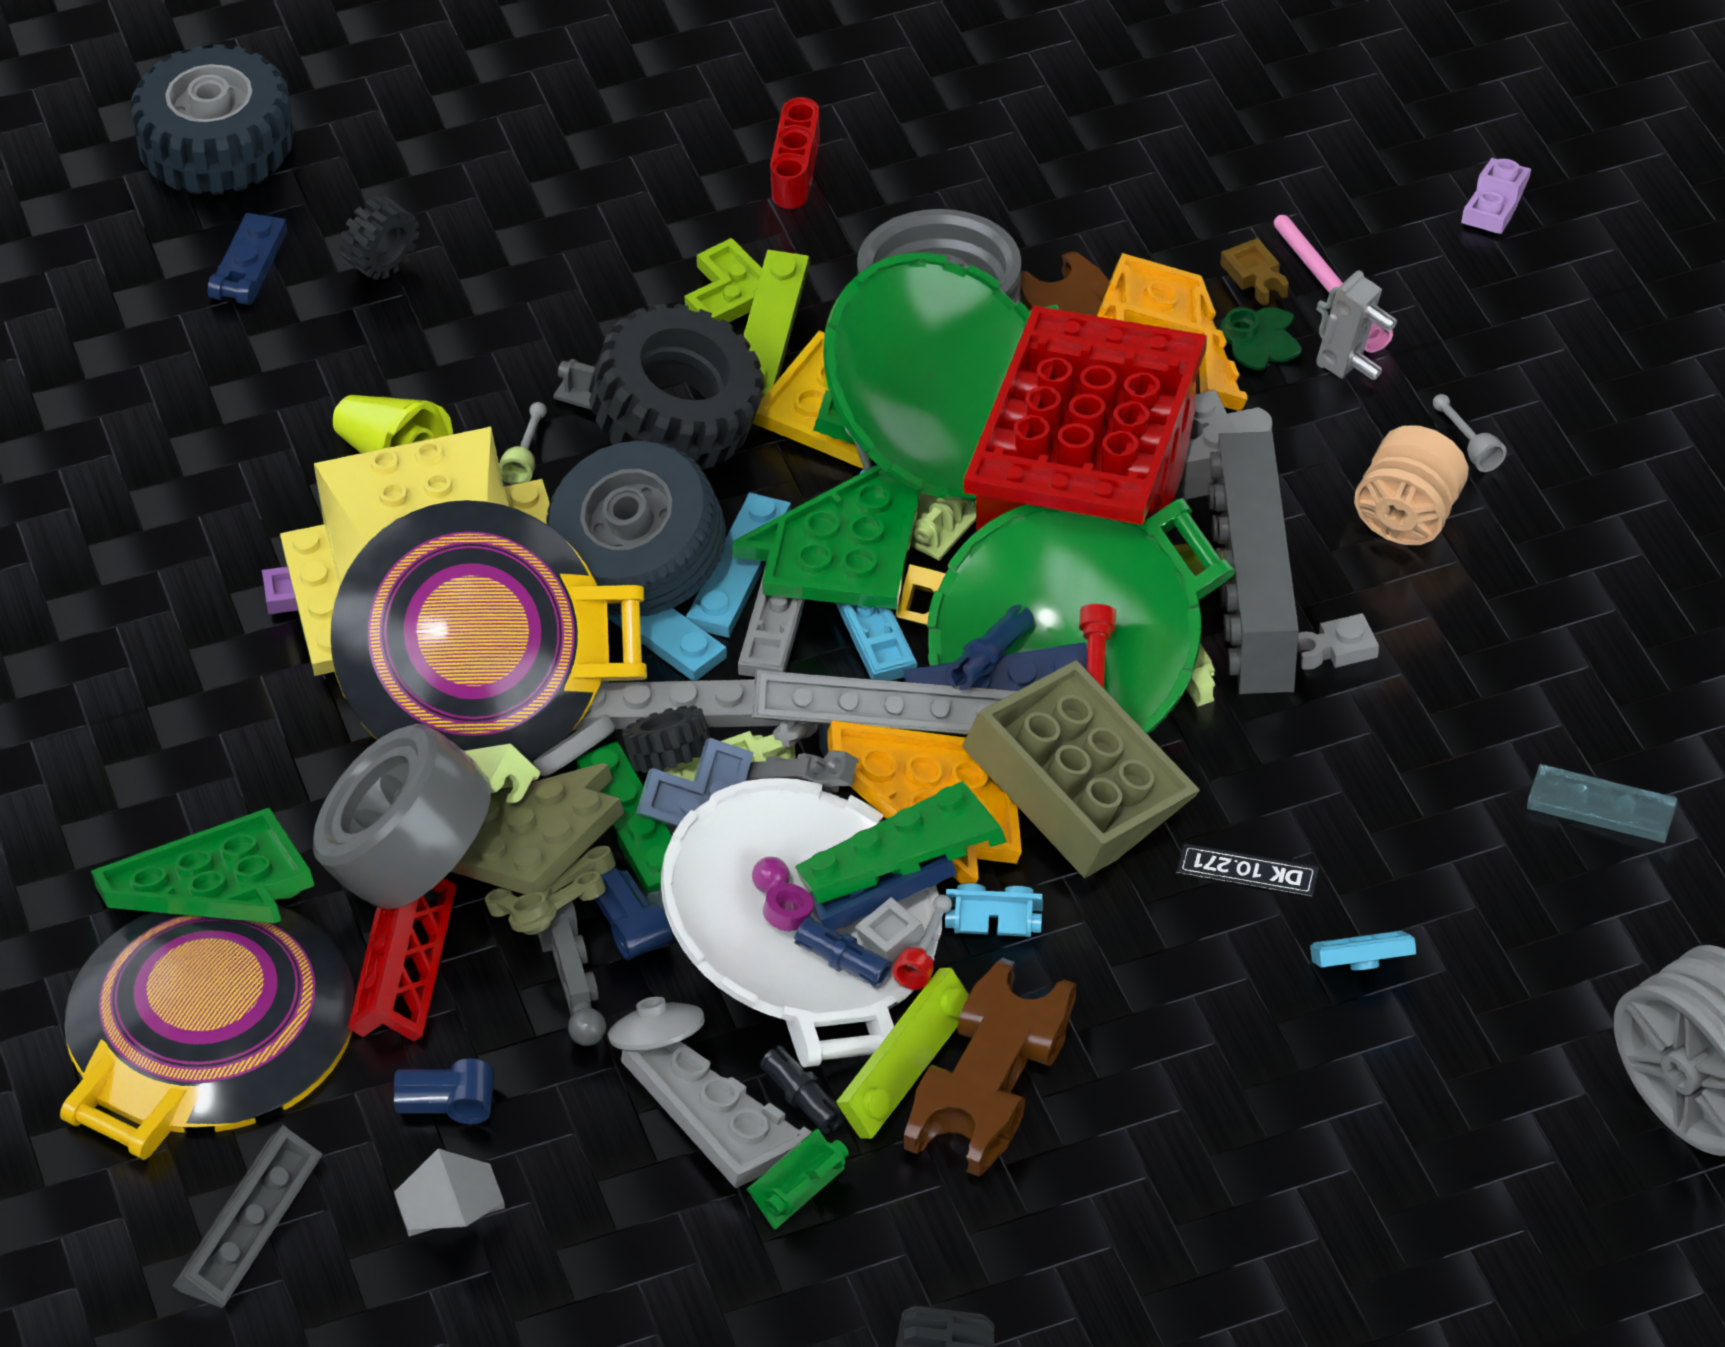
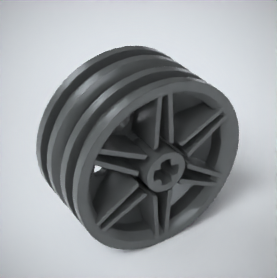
[857,209,1021,305]

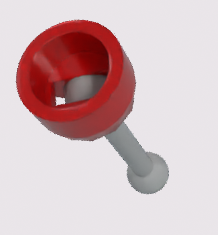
[892,895,952,990]

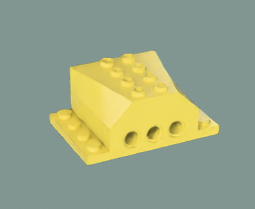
[280,427,550,676]

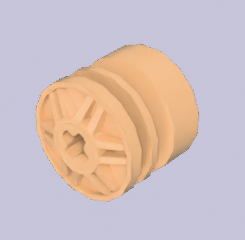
[1354,426,1469,545]

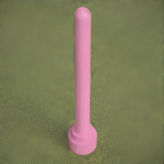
[1274,215,1393,353]

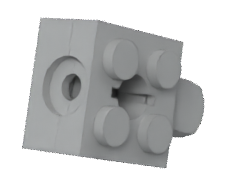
[1174,390,1272,501]

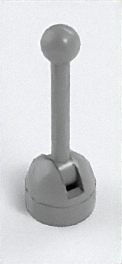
[1433,394,1507,472]

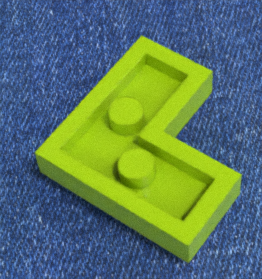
[685,238,762,323]

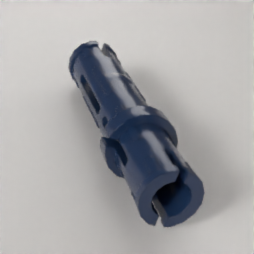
[946,604,1034,690]

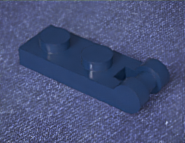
[208,213,287,305]

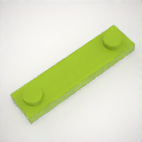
[744,250,810,398]
[836,968,969,1139]

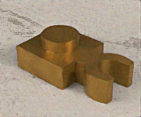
[1221,238,1288,306]

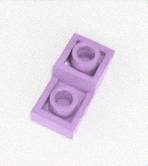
[1461,158,1531,234]

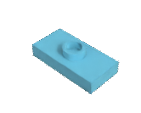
[1310,931,1416,970]

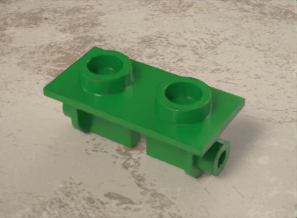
[747,1128,849,1229]

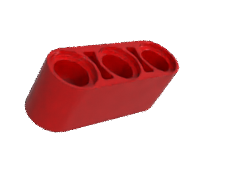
[770,97,820,209]

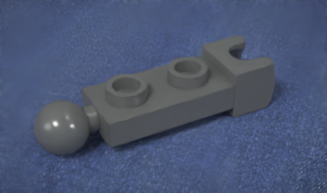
[538,892,607,1046]

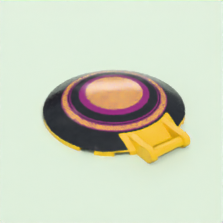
[330,500,647,762]
[60,905,355,1160]

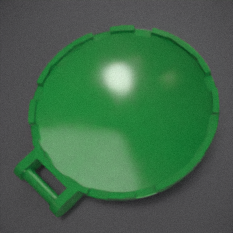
[823,253,1060,502]
[927,498,1235,735]

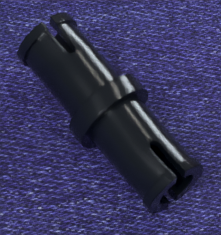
[760,1045,845,1134]

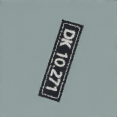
[1177,844,1319,896]

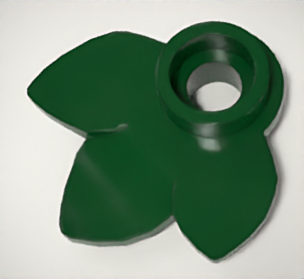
[1220,307,1302,370]

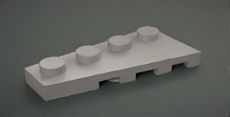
[621,1041,811,1188]

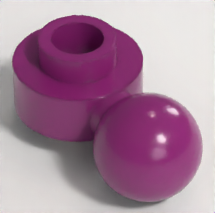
[752,856,814,931]

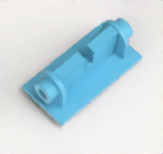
[945,884,1043,937]

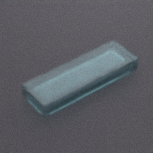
[1527,764,1677,843]

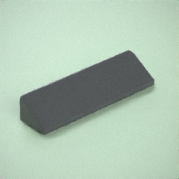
[173,1125,323,1308]

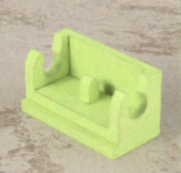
[464,744,541,803]

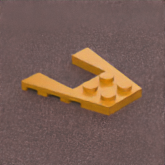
[1097,253,1248,411]

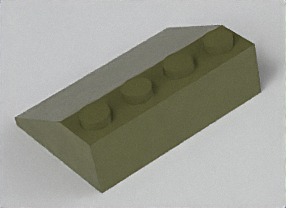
[962,660,1199,878]

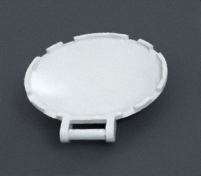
[661,778,942,1067]

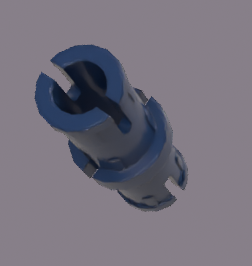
[794,917,892,989]

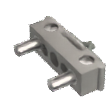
[1316,271,1397,380]

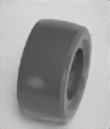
[313,724,491,910]

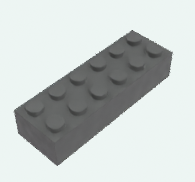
[1208,431,1299,694]

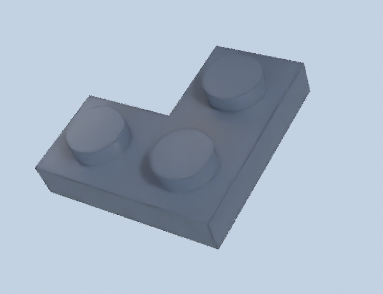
[636,738,754,828]

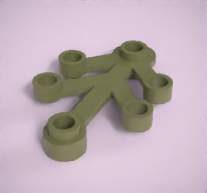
[485,846,616,935]

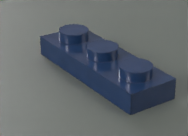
[809,854,956,931]

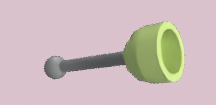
[499,402,547,485]

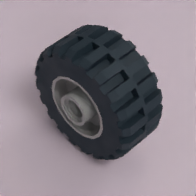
[131,44,294,195]

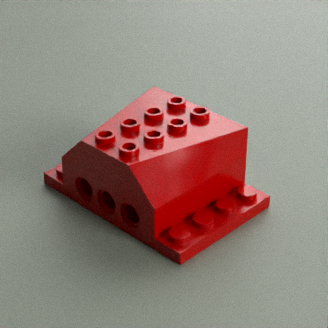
[964,305,1207,530]

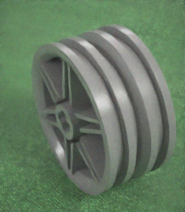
[1614,945,1725,1156]

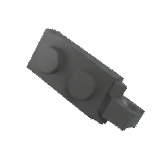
[746,750,859,793]

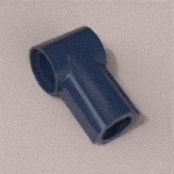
[594,867,673,961]
[394,1058,494,1125]

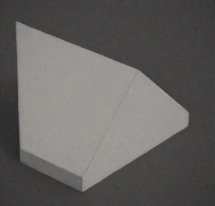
[394,1149,505,1236]

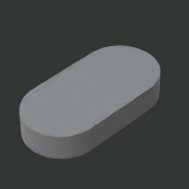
[532,713,615,777]

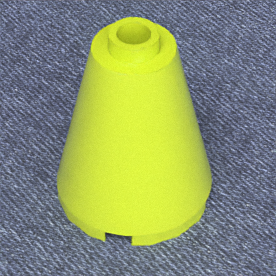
[333,395,453,453]

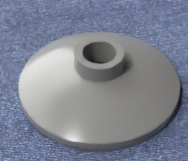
[608,997,705,1051]

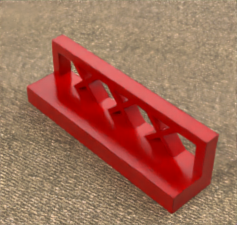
[348,878,457,1042]

